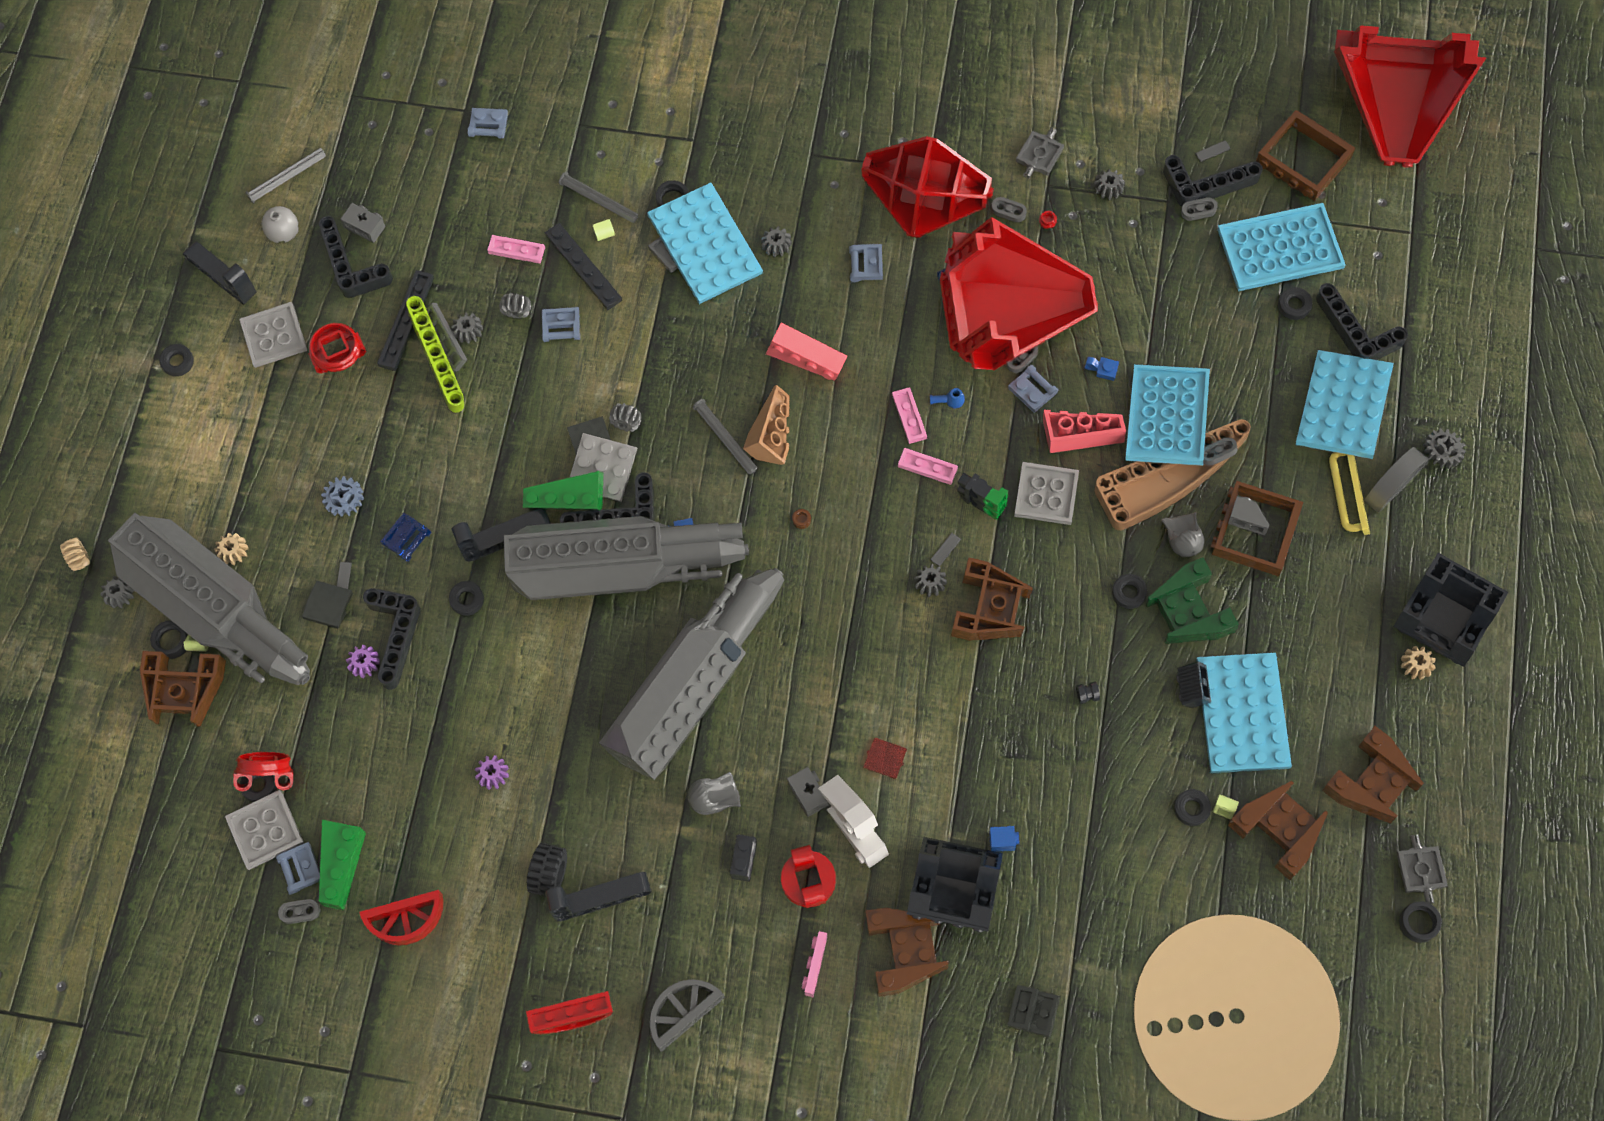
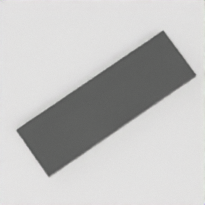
[1196,140,1231,162]
[931,533,961,566]
[337,562,352,589]

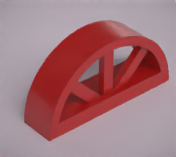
[359,890,443,945]
[526,991,613,1034]

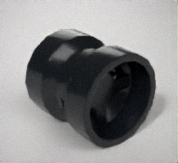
[1076,681,1100,704]

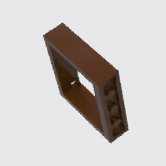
[1256,110,1355,201]
[1210,481,1303,576]

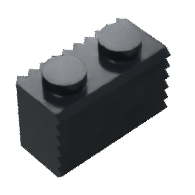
[1176,662,1211,708]
[729,834,757,882]

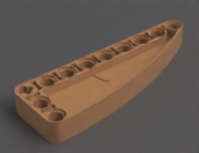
[1094,419,1251,530]

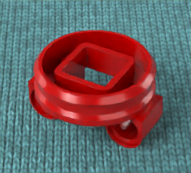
[308,323,366,373]
[233,752,293,791]
[781,845,836,908]

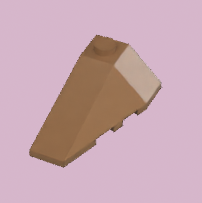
[743,385,789,465]

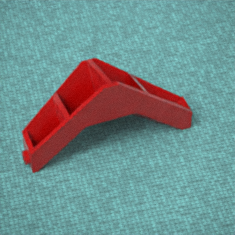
[862,136,994,238]

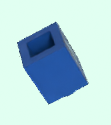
[989,826,1019,852]

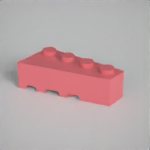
[766,323,847,381]
[1043,410,1126,453]

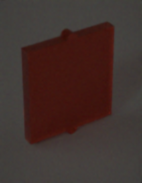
[863,737,907,779]

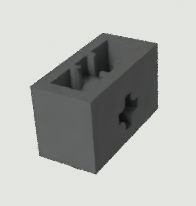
[340,203,385,243]
[787,767,828,817]

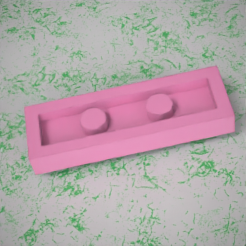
[487,235,545,263]
[892,387,927,444]
[898,448,958,485]
[802,931,827,997]

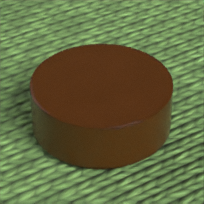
[792,509,811,529]

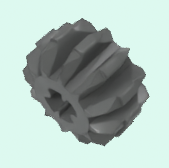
[1094,168,1125,200]
[761,226,792,258]
[499,293,531,319]
[451,312,483,344]
[609,403,641,432]
[914,564,947,597]
[100,576,135,609]

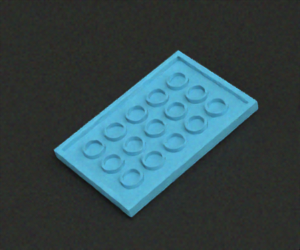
[648,183,763,304]
[1217,203,1346,291]
[1296,350,1394,459]
[1126,365,1210,465]
[1196,653,1292,773]

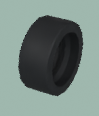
[655,180,689,207]
[150,620,188,659]
[1399,901,1442,943]

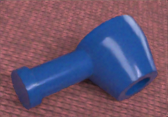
[930,388,965,408]

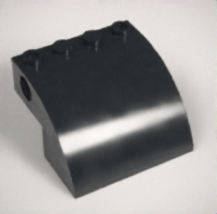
[1393,553,1508,667]
[907,837,1003,932]

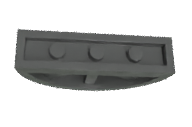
[1364,447,1429,513]
[650,980,725,1052]

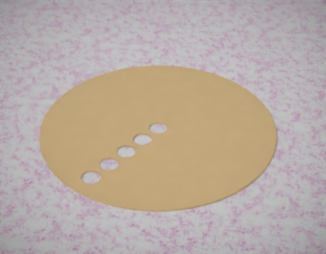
[1134,915,1340,1121]

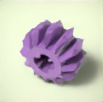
[346,644,380,678]
[475,755,509,790]

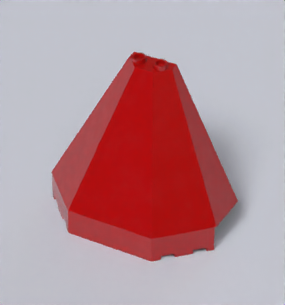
[1334,25,1486,168]
[940,217,1098,370]

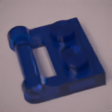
[380,513,432,562]

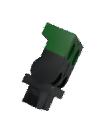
[957,473,1008,520]

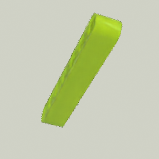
[406,296,464,413]

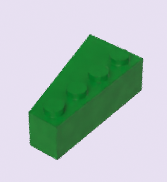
[523,471,604,510]
[319,820,366,910]

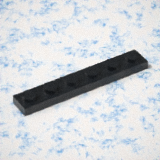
[545,223,622,310]
[377,270,434,371]

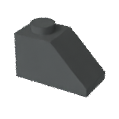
[1228,496,1269,535]

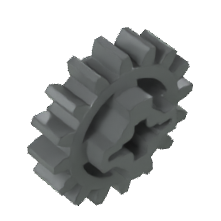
[1423,428,1466,468]

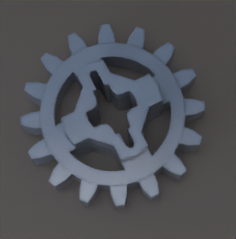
[321,476,364,517]

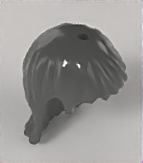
[1161,512,1204,557]
[688,772,741,815]

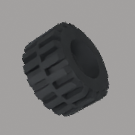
[526,843,567,897]

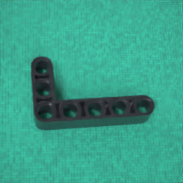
[1163,155,1262,206]
[319,216,393,298]
[182,241,257,305]
[1316,283,1408,360]
[560,472,655,523]
[451,508,551,562]
[363,588,421,690]
[545,872,652,922]

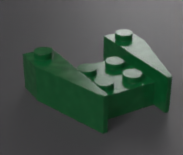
[1146,557,1239,644]

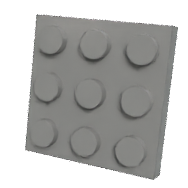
[239,302,307,368]
[570,433,637,502]
[1014,462,1079,525]
[225,790,304,870]

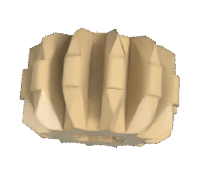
[214,533,248,566]
[60,538,90,571]
[1401,646,1436,680]

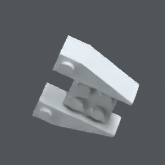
[818,775,889,868]

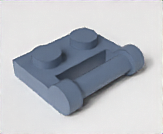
[468,108,508,138]
[849,244,883,282]
[542,307,580,342]
[1008,365,1058,413]
[276,842,320,894]

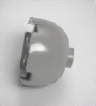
[261,206,299,243]

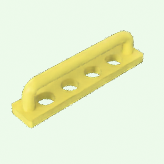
[1329,452,1370,535]

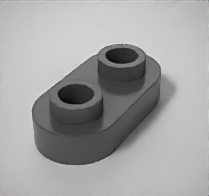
[991,197,1027,222]
[1181,198,1218,221]
[1006,346,1038,373]
[1203,438,1238,466]
[278,899,320,924]

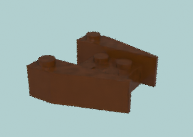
[951,557,1033,641]
[140,651,226,727]
[1322,726,1424,824]
[1228,781,1328,880]
[866,908,949,997]

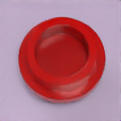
[1039,211,1057,229]

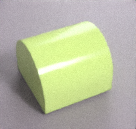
[593,219,615,241]
[184,635,209,652]
[1213,794,1239,819]

